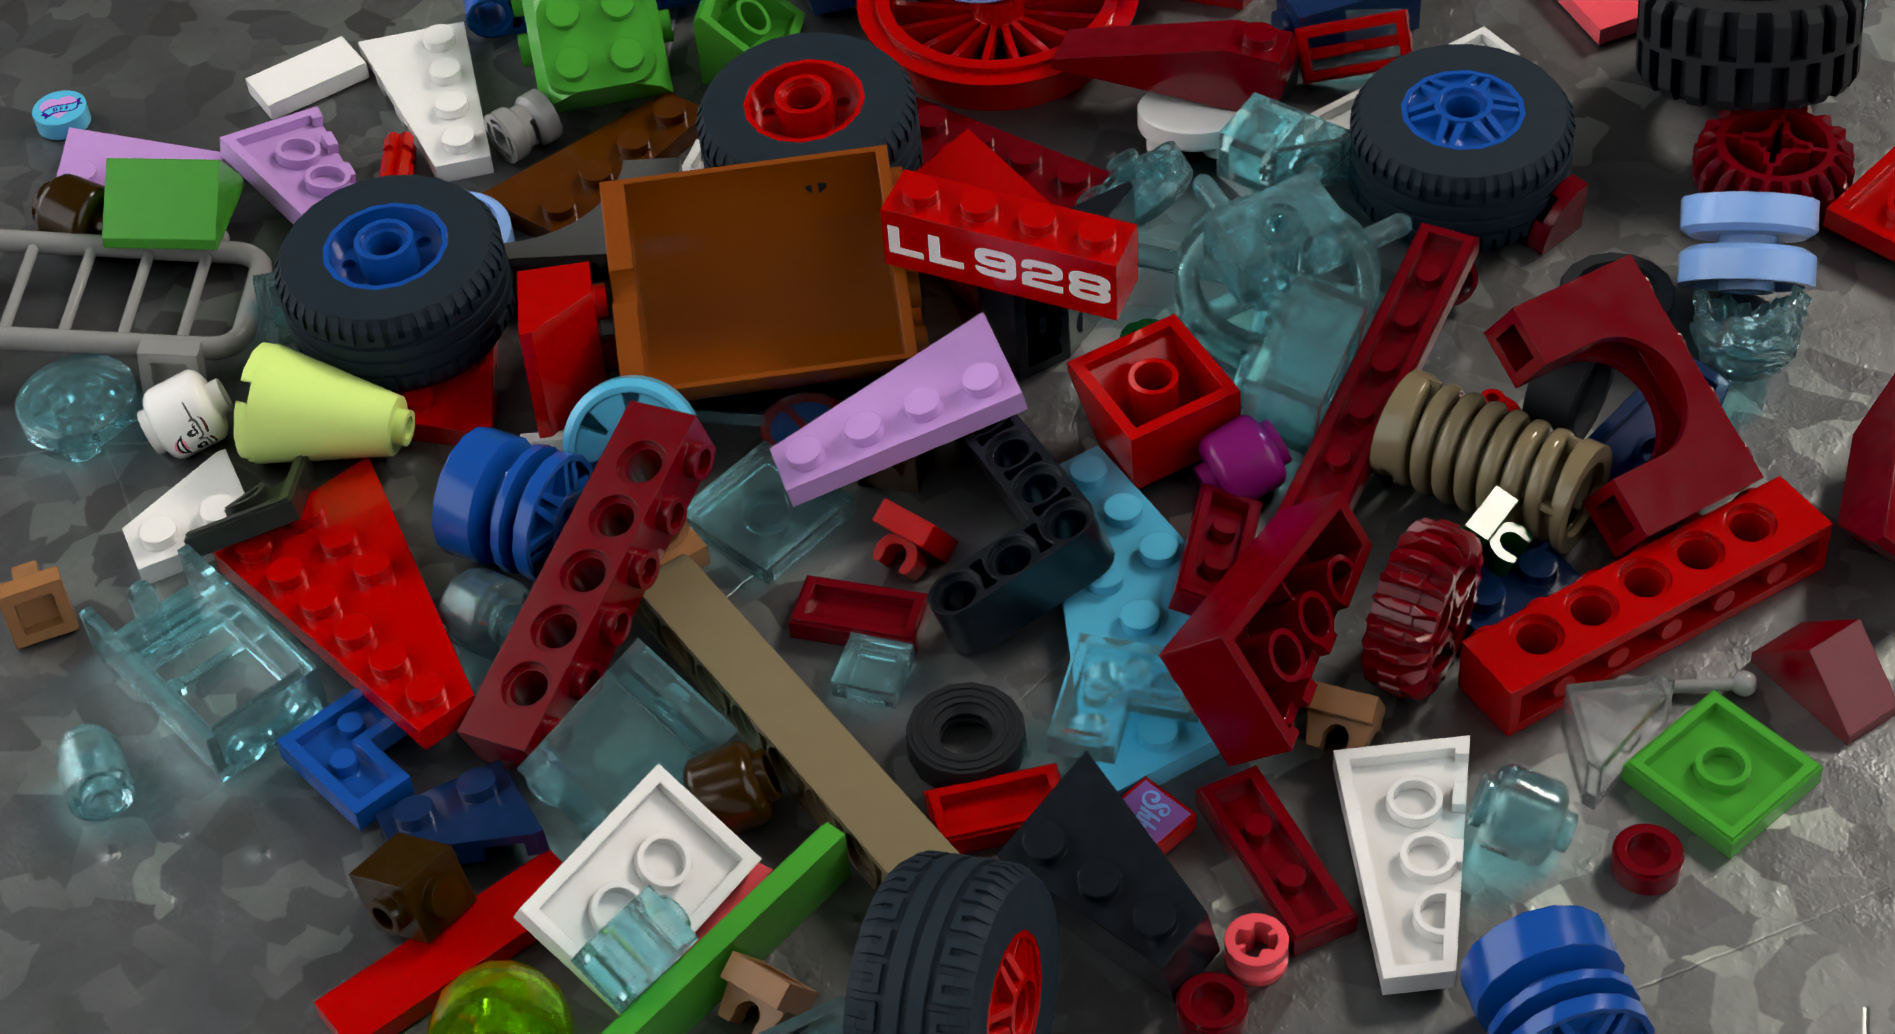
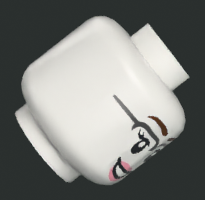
[137,369,234,459]

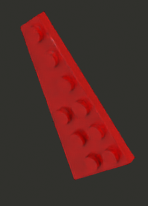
[213,458,475,750]

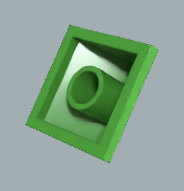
[693,0,806,85]
[102,158,245,250]

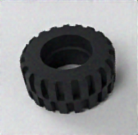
[1635,0,1865,111]

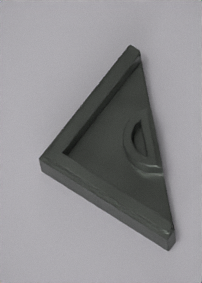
[184,455,317,559]

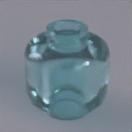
[439,567,530,659]
[1467,764,1578,866]

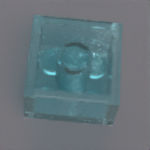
[1239,273,1369,455]

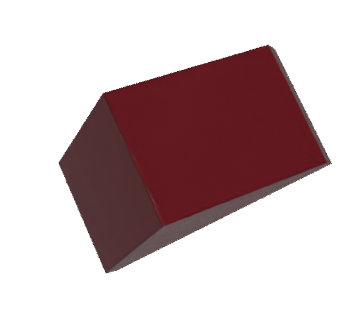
[1751,619,1895,745]

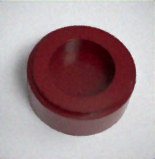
[1610,823,1685,896]
[1176,972,1249,1034]

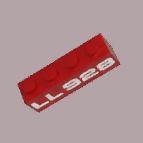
[880,169,1138,321]

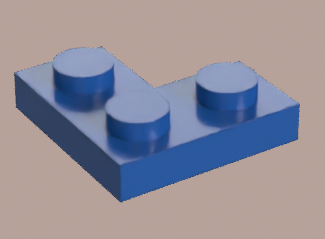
[276,687,415,831]

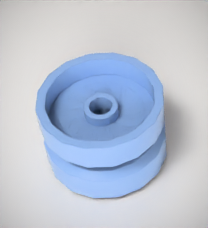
[1677,191,1820,295]

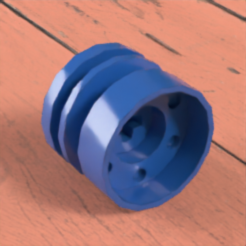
[432,427,593,581]
[1460,905,1655,1034]

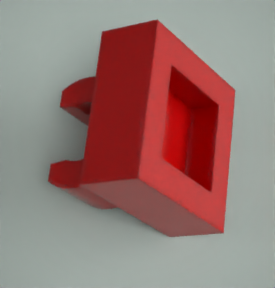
[872,498,959,582]

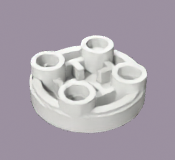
[1137,92,1251,159]

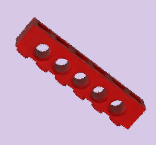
[1458,476,1833,737]

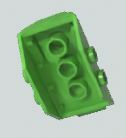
[511,0,674,113]

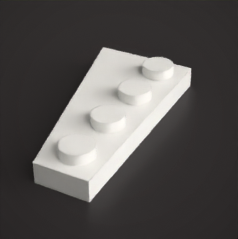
[358,21,494,182]
[1333,735,1470,995]

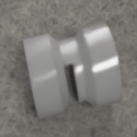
[484,89,563,164]

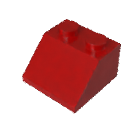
[517,261,619,438]
[1067,313,1241,489]

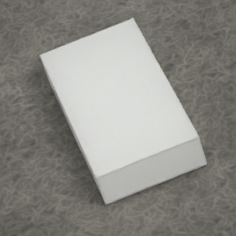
[245,36,369,120]

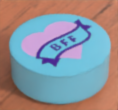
[32,90,91,140]

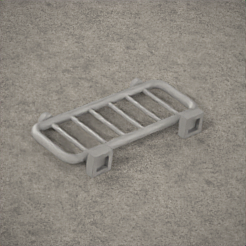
[0,229,272,397]

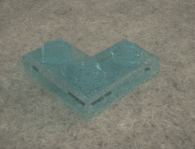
[1046,632,1199,764]

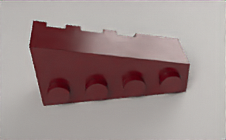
[1159,491,1373,767]

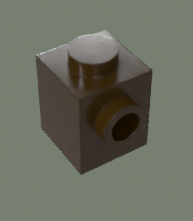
[348,832,477,944]

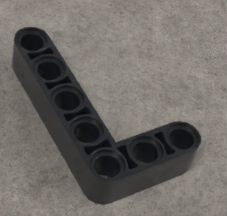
[928,414,1115,655]

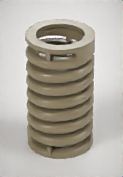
[1370,369,1612,554]

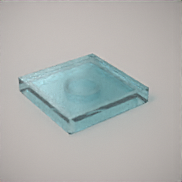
[686,440,856,585]

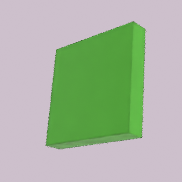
[1621,690,1824,859]

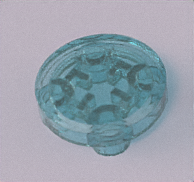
[1076,141,1193,228]
[15,354,144,462]

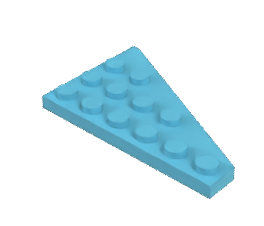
[1059,445,1306,796]

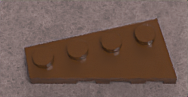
[482,92,699,238]

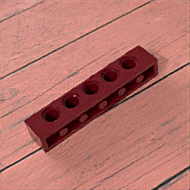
[457,400,717,782]

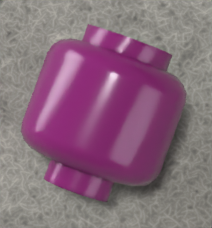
[1193,414,1292,500]

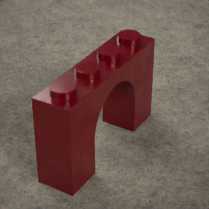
[1484,254,1764,558]

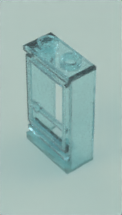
[79,544,330,783]

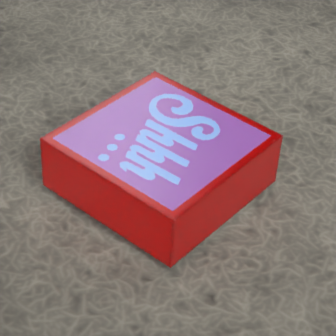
[1121,776,1196,855]

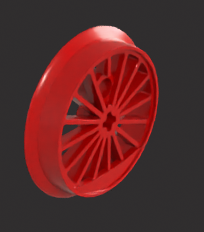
[857,0,1139,111]

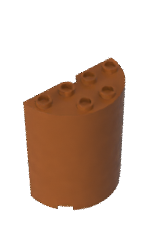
[599,145,929,401]

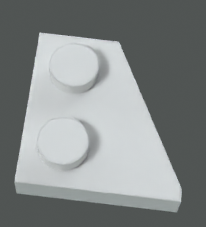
[122,449,245,586]

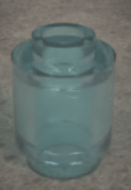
[54,724,136,822]

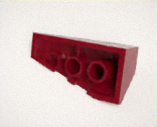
[1052,20,1299,120]

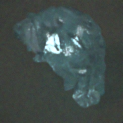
[1689,285,1812,384]

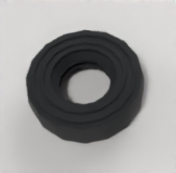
[906,682,1027,789]

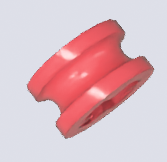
[1224,913,1289,987]

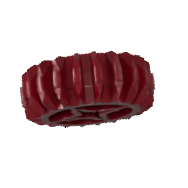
[1692,105,1855,222]
[1360,517,1484,701]

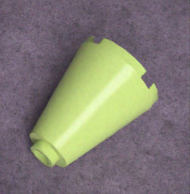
[234,342,415,464]

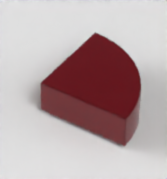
[1527,174,1589,255]

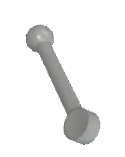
[1613,670,1758,704]

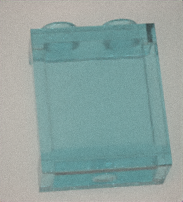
[517,638,738,841]

